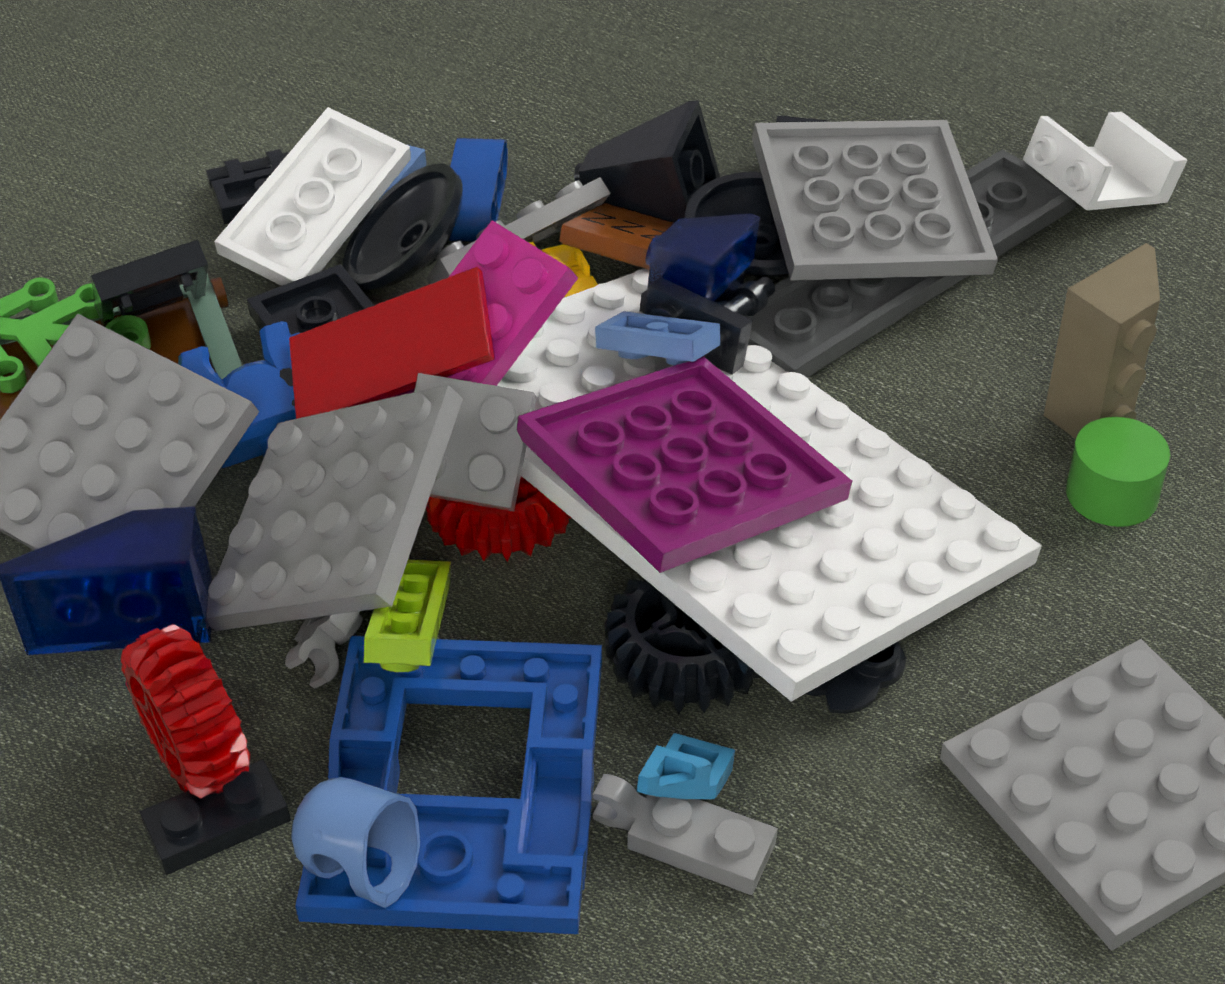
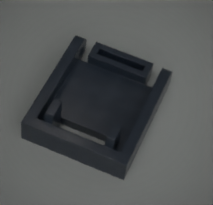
[91,239,208,327]

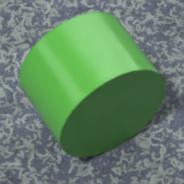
[1066,417,1170,527]

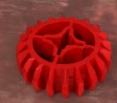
[425,476,571,562]
[121,624,250,799]

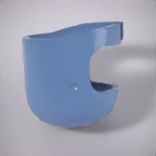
[291,777,420,908]

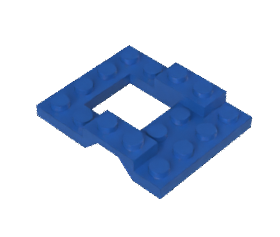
[295,636,602,934]

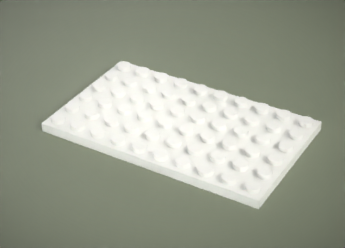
[497,269,1042,702]

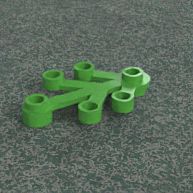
[0,277,151,393]

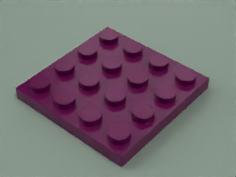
[516,356,853,573]

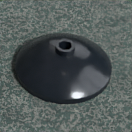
[342,163,463,290]
[685,171,789,277]

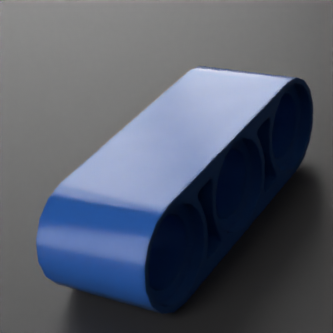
[449,138,508,242]

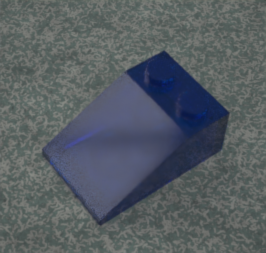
[0,506,213,655]

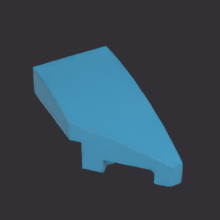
[637,733,735,799]

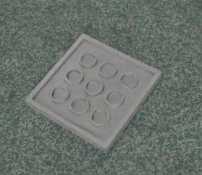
[752,120,998,280]
[0,313,259,603]
[200,385,463,631]
[940,639,1225,951]

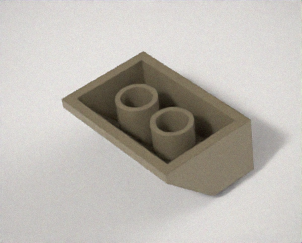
[1044,243,1160,439]

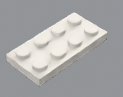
[214,107,411,286]

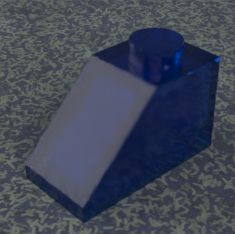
[646,214,760,302]

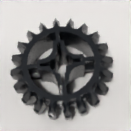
[604,578,761,714]

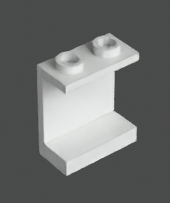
[1023,112,1188,210]

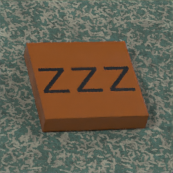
[559,203,691,270]

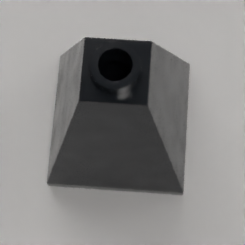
[574,100,720,226]

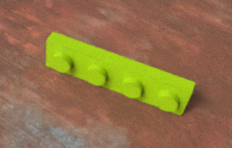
[364,559,451,672]

